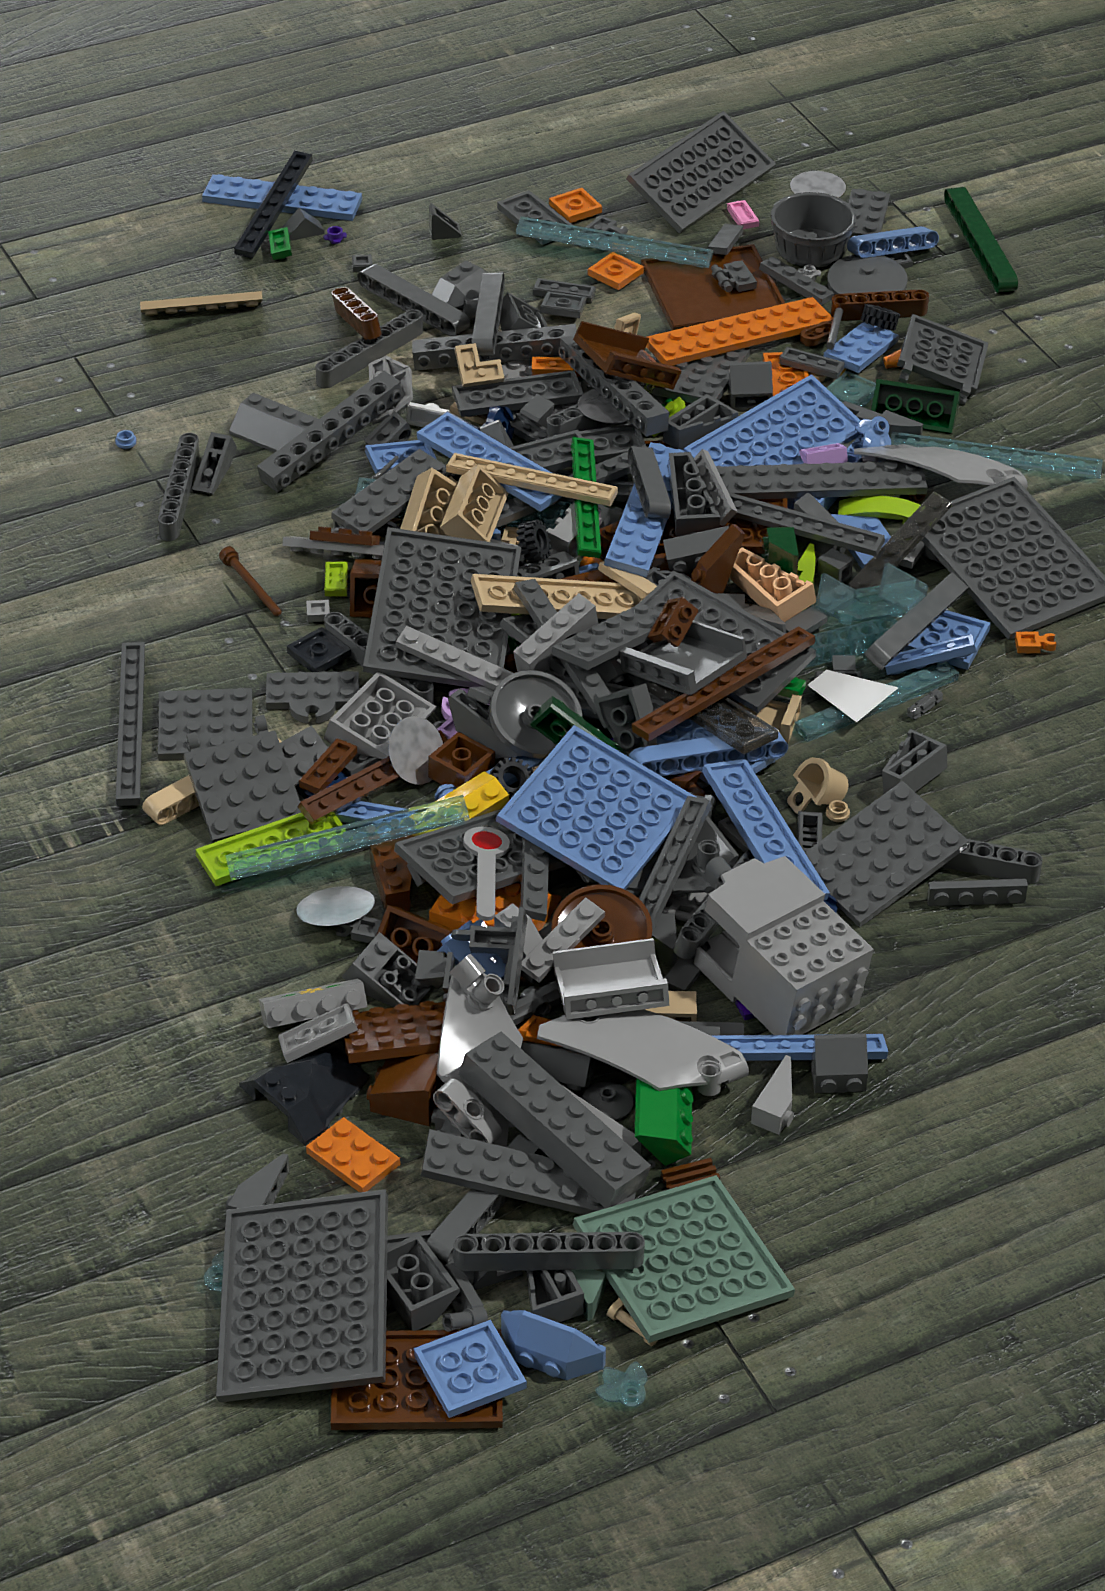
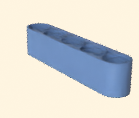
[847,227,939,258]

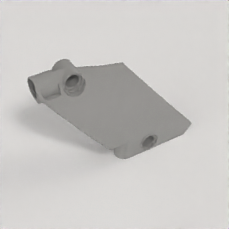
[854,444,1028,490]
[537,1009,749,1096]

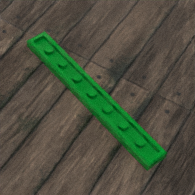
[571,437,601,558]

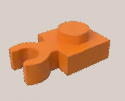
[1015,632,1056,654]

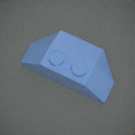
[501,1310,606,1380]

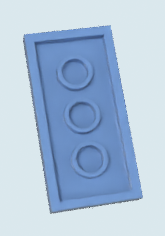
[823,322,899,373]

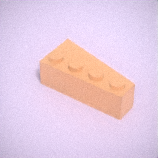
[729,547,817,622]

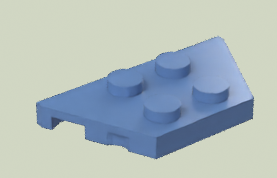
[831,514,896,572]

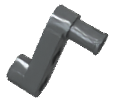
[442,1263,488,1332]

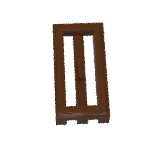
[661,1158,720,1190]

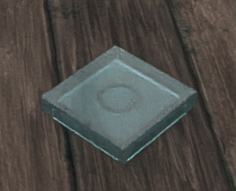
[827,371,876,407]

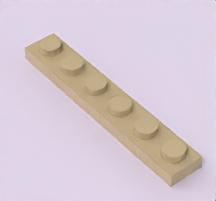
[140,291,262,316]

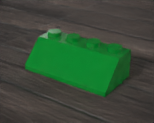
[635,1078,693,1166]

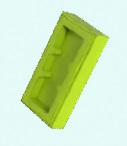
[324,562,348,596]

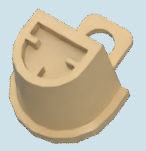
[787,757,848,814]

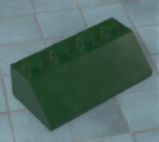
[871,379,961,433]
[530,696,628,756]

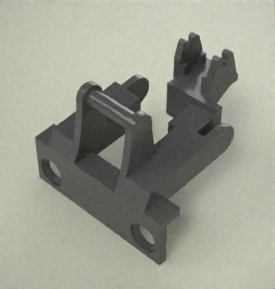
[415,907,528,1015]

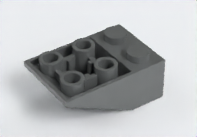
[342,932,432,1007]

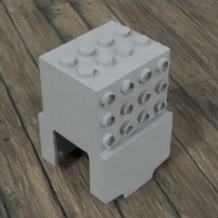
[694,856,874,1035]

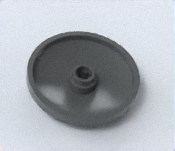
[827,255,908,295]
[489,670,582,759]

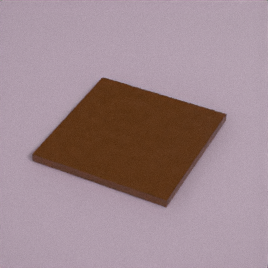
[640,244,785,330]

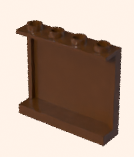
[573,321,682,390]

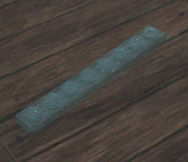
[794,661,959,742]

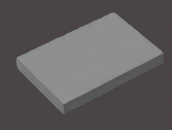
[278,1003,358,1063]

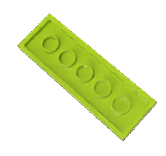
[195,812,349,886]

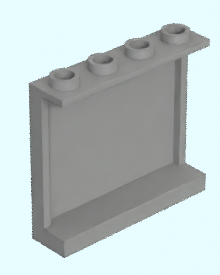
[553,938,670,1020]

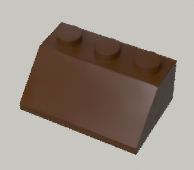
[377,905,453,963]

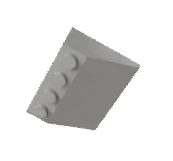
[324,672,436,759]

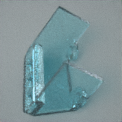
[815,563,928,625]

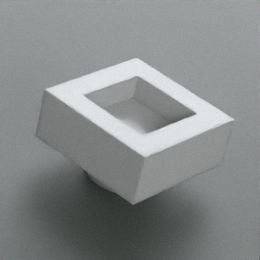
[306,600,330,622]

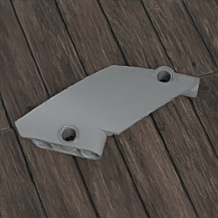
[433,954,523,1147]

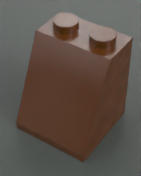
[350,559,382,617]
[367,1053,445,1126]

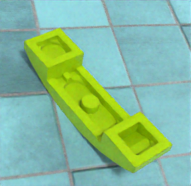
[838,496,926,526]

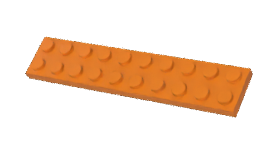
[646,297,833,366]

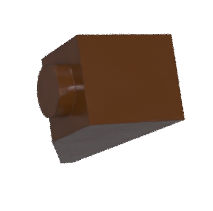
[691,524,745,594]

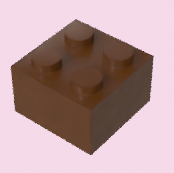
[428,732,495,788]

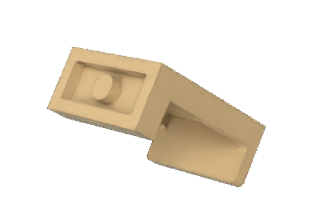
[733,694,802,743]

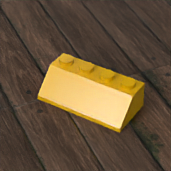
[404,772,510,837]

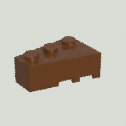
[370,837,414,912]

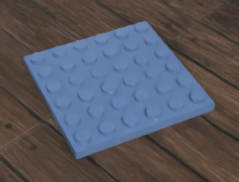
[496,725,696,890]

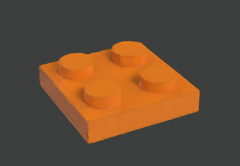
[549,188,602,223]
[588,252,644,290]

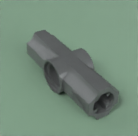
[509,981,562,1025]

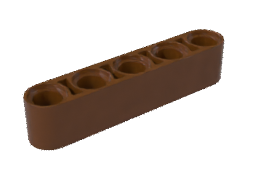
[331,287,382,339]
[831,289,929,321]

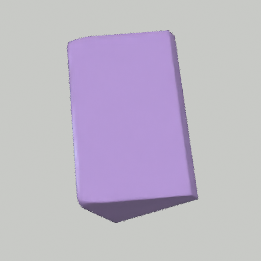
[799,443,848,464]

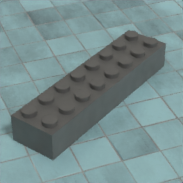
[458,1031,651,1208]

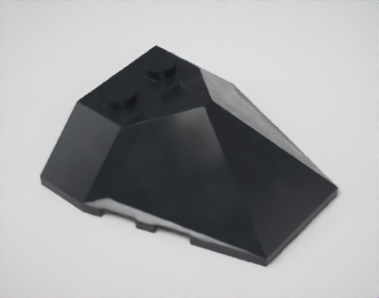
[239,1047,369,1146]

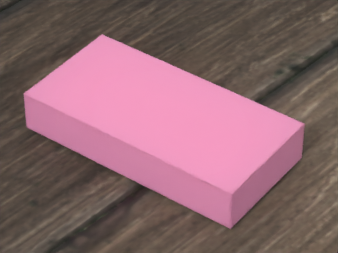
[727,200,759,229]

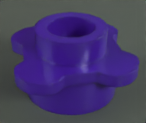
[323,226,347,244]

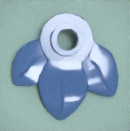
[855,416,891,448]

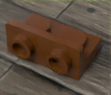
[647,597,698,647]

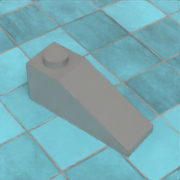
[751,1055,794,1135]

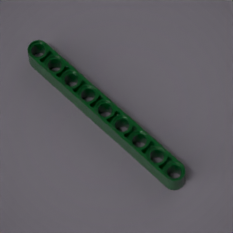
[944,187,1018,293]

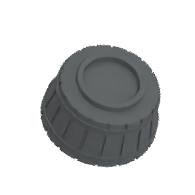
[771,192,856,268]

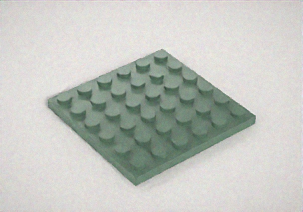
[573,1175,795,1343]

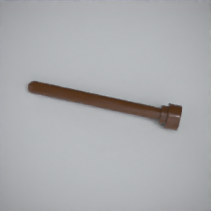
[219,546,282,616]

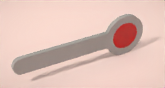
[463,827,510,921]

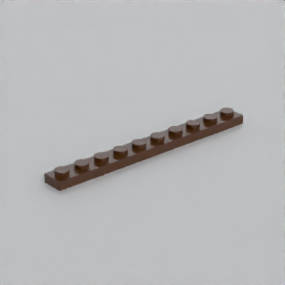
[632,626,815,742]

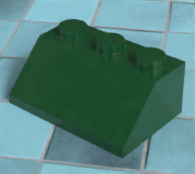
[761,527,799,575]

